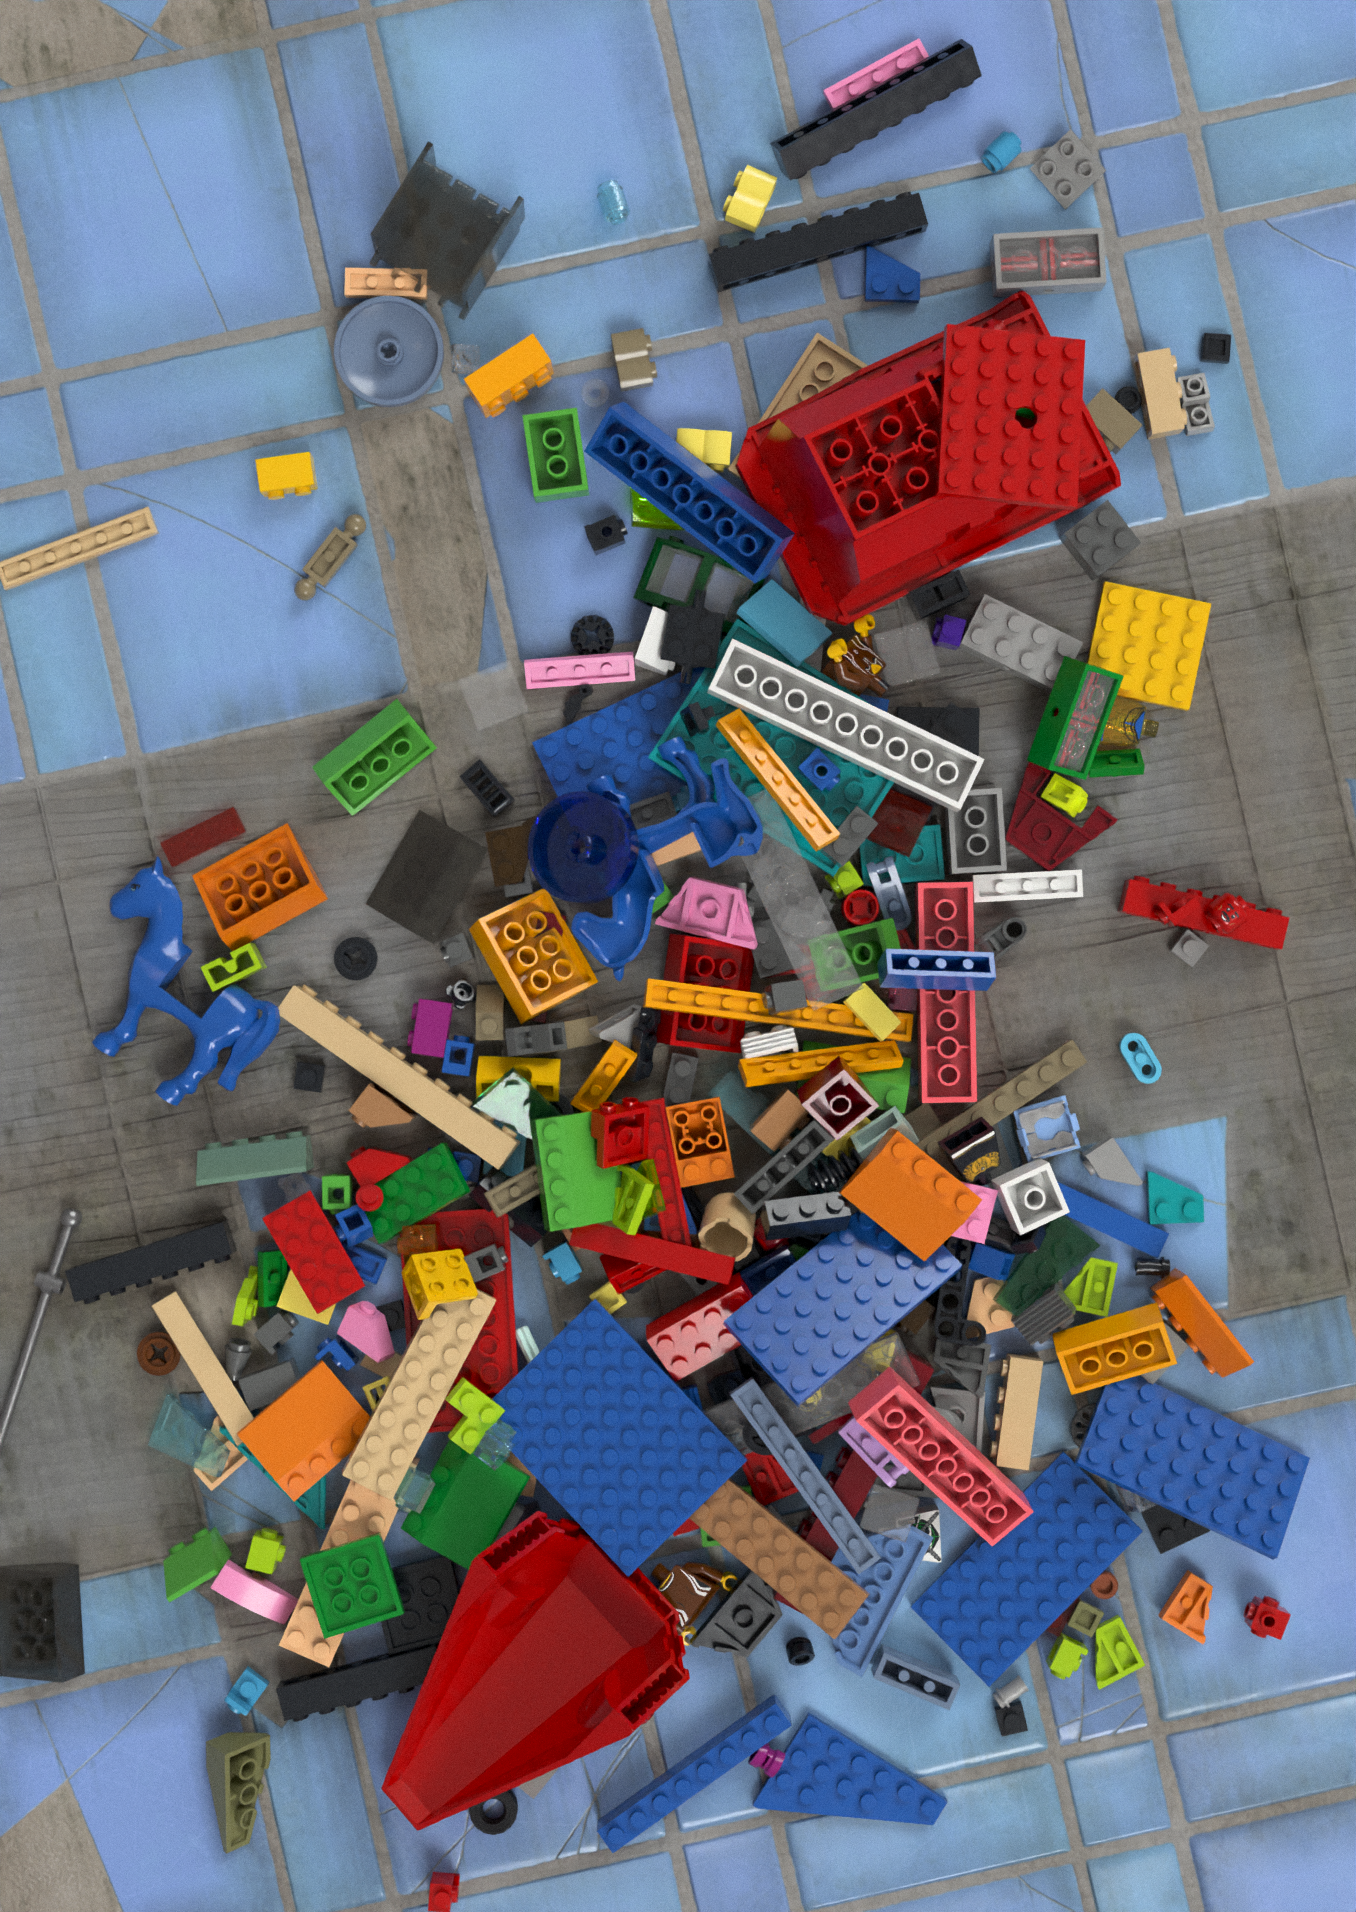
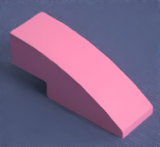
[210,1560,299,1624]

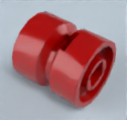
[841,890,879,926]

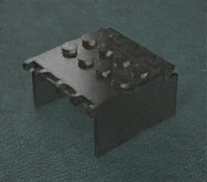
[370,141,525,320]

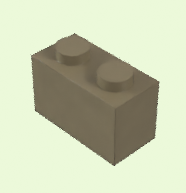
[1086,388,1142,454]

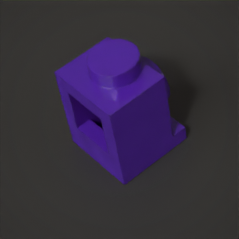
[930,615,966,651]

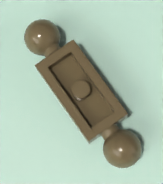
[294,514,366,601]

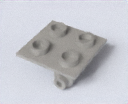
[1030,129,1107,210]

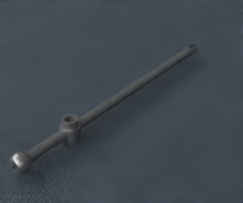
[0,1208,82,1453]

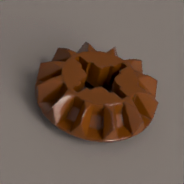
[137,1331,181,1376]

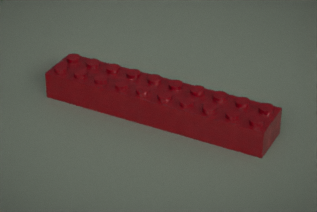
[771,1346,934,1614]

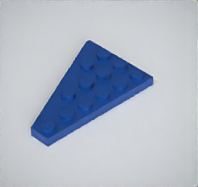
[752,1712,947,1825]

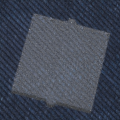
[859,1483,920,1543]

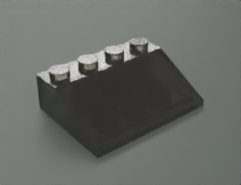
[366,810,489,945]
[0,1563,85,1683]

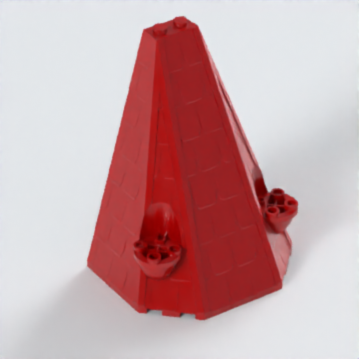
[381,1511,690,1831]

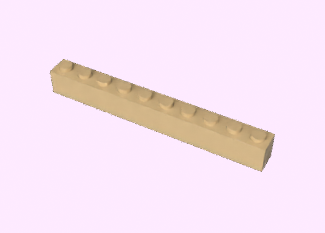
[278,984,520,1170]

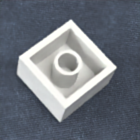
[991,1157,1070,1235]

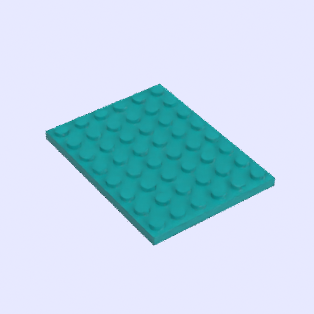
[648,619,894,877]

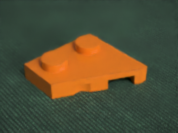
[1158,1570,1213,1644]

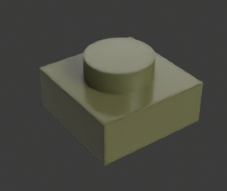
[1066,1598,1104,1637]

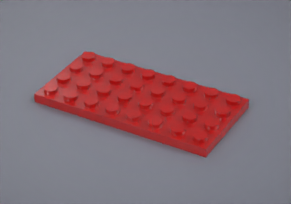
[400,1208,519,1433]

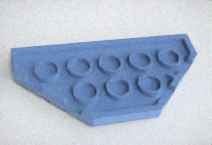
[828,1524,934,1677]

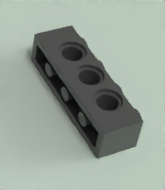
[734,1119,835,1214]

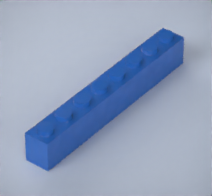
[597,1694,792,1853]

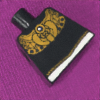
[937,1116,1001,1186]

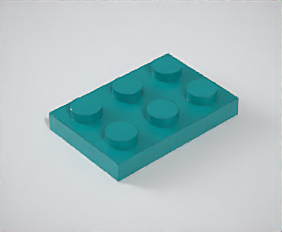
[859,825,945,887]

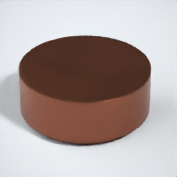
[1090,1570,1118,1599]

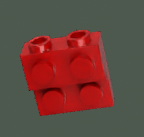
[591,1097,649,1169]

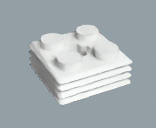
[740,1025,799,1059]

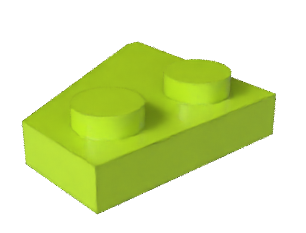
[1063,1257,1118,1317]
[232,1265,259,1326]
[1094,1615,1145,1690]

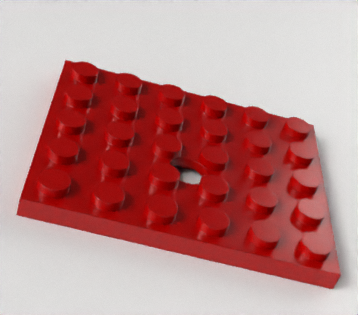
[935,324,1085,510]

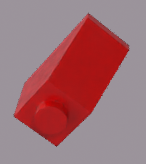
[346,1146,412,1187]

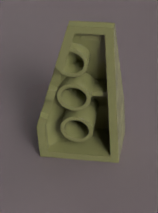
[206,1732,271,1854]

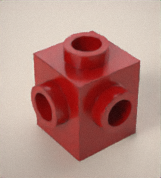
[1244,1595,1291,1640]

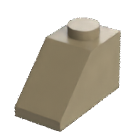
[476,985,505,1040]

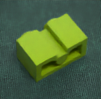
[200,943,267,992]

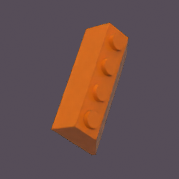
[1150,1268,1254,1378]

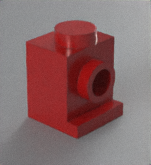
[428,1872,460,1912]

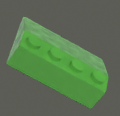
[530,1111,621,1231]

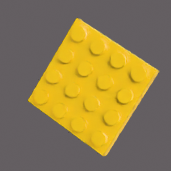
[1087,581,1211,711]

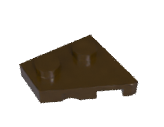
[485,823,538,887]

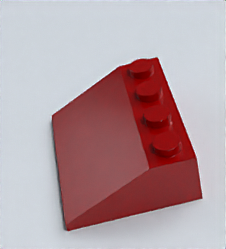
[656,934,754,1054]

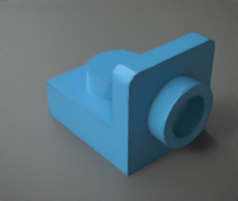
[224,1666,269,1716]

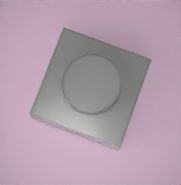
[1169,929,1209,967]

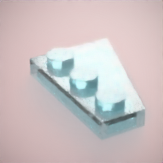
[148,1394,230,1477]

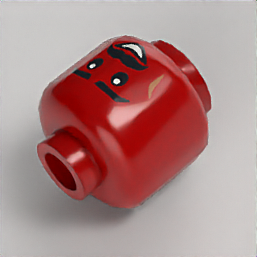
[1205,893,1249,934]

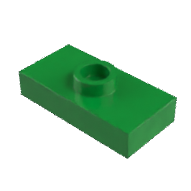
[1088,749,1145,778]
[258,1249,287,1307]

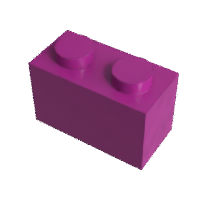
[407,998,454,1058]

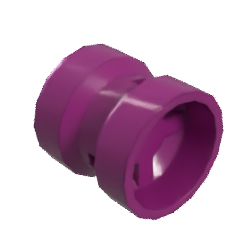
[748,1743,785,1778]

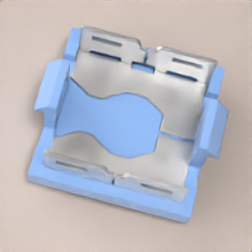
[1013,1095,1081,1163]

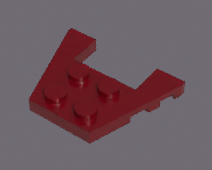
[1005,761,1118,871]

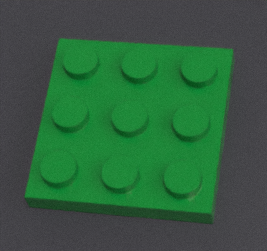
[300,1532,405,1639]

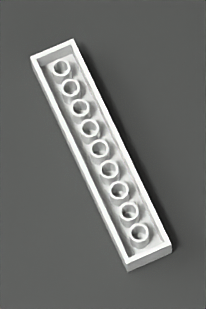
[707,639,984,812]

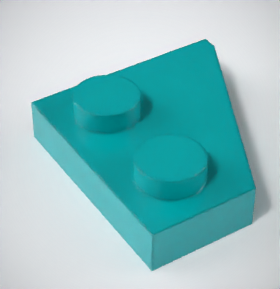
[1146,1171,1204,1224]

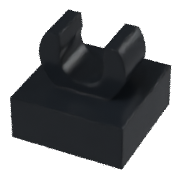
[679,702,716,737]

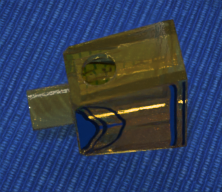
[1099,695,1159,746]

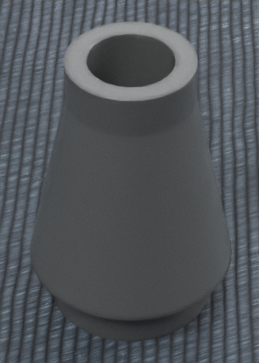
[225,1338,252,1381]

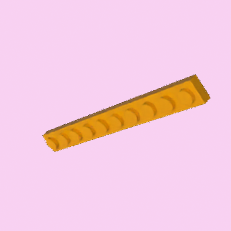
[643,978,914,1042]

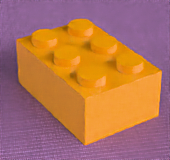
[464,333,554,418]

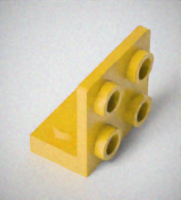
[401,1249,478,1320]

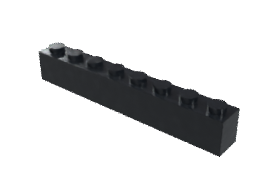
[770,39,982,180]
[709,192,928,293]

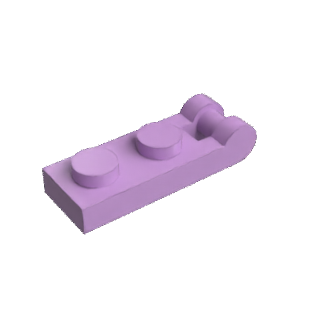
[838,1415,909,1488]

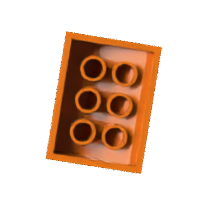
[192,823,328,951]
[839,1127,982,1261]
[236,1360,370,1501]

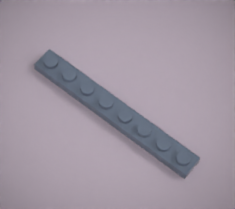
[730,1377,881,1574]

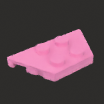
[655,876,758,949]

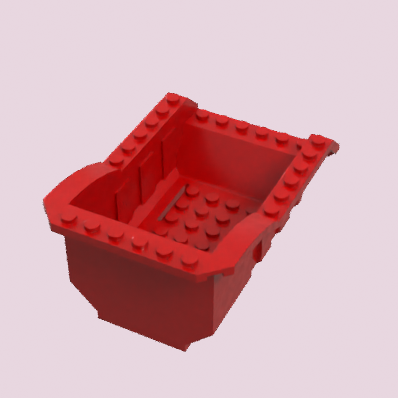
[735,290,1121,626]

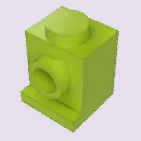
[825,861,864,899]
[1046,1632,1088,1680]

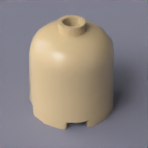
[698,1192,756,1262]

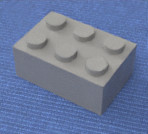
[944,788,1007,875]

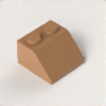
[348,1082,418,1128]
[749,1087,811,1151]

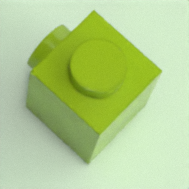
[245,1528,286,1575]

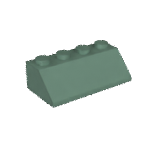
[196,1131,314,1186]

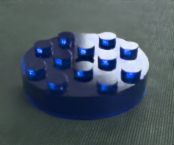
[528,791,639,904]

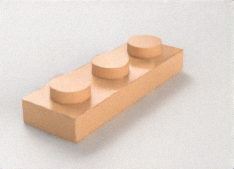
[344,267,428,300]

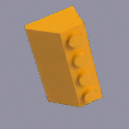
[1052,1302,1177,1395]

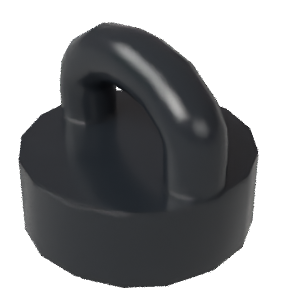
[786,1637,815,1666]

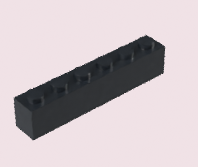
[65,1220,237,1304]
[276,1643,439,1722]

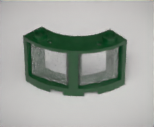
[633,536,765,636]

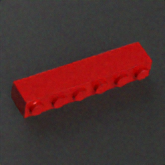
[1118,875,1290,950]

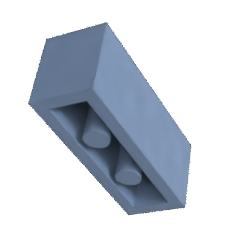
[871,1644,960,1710]

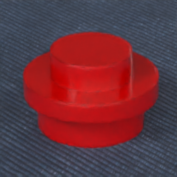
[356,1184,384,1211]

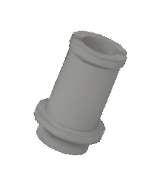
[993,1675,1029,1709]

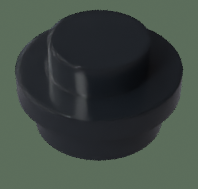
[1114,386,1142,414]

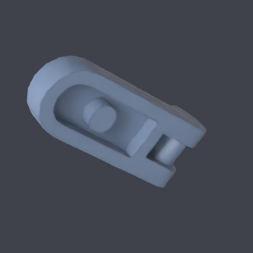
[866,856,912,930]

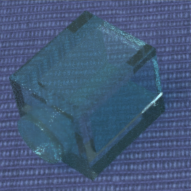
[393,1466,436,1513]

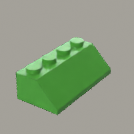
[312,699,437,816]
[795,1040,911,1113]

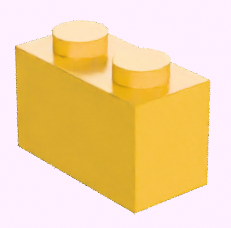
[255,452,318,500]

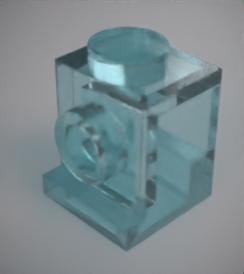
[474,1419,517,1470]

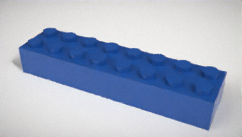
[584,401,795,583]

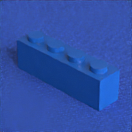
[878,949,996,991]

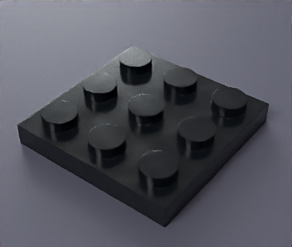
[381,1555,460,1655]

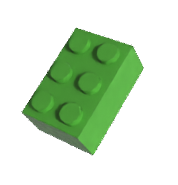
[522,408,589,503]

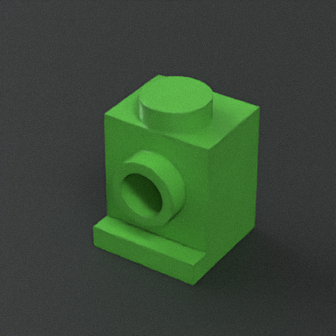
[322,1174,353,1214]

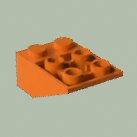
[666,1097,735,1188]

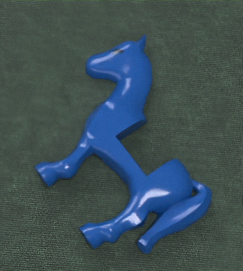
[571,737,763,981]
[92,856,280,1106]

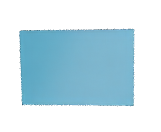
[736,579,832,667]

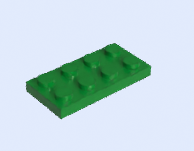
[364,1143,470,1244]

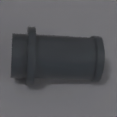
[1135,1257,1170,1278]

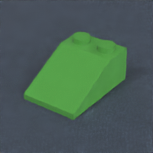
[808,918,901,992]
[163,1526,232,1603]

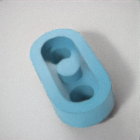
[1119,1033,1162,1084]

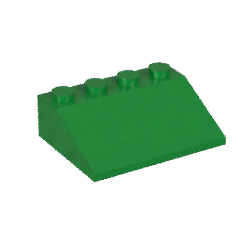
[401,1440,530,1570]

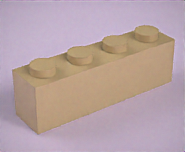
[989,1353,1043,1470]

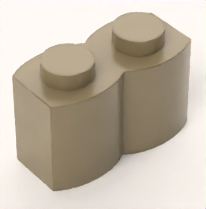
[611,328,657,392]

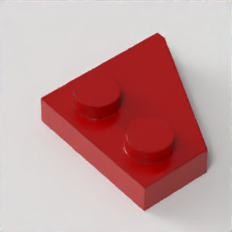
[742,1450,799,1506]

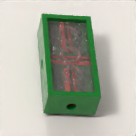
[1027,656,1124,780]

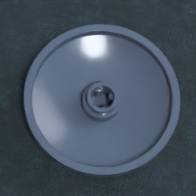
[334,296,444,407]

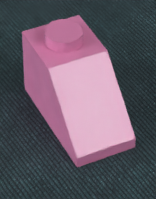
[337,1301,395,1363]

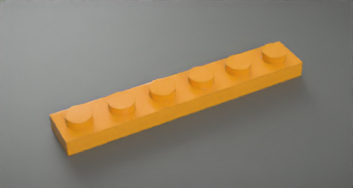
[716,708,840,852]
[738,1040,903,1087]

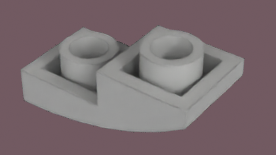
[1177,373,1215,436]

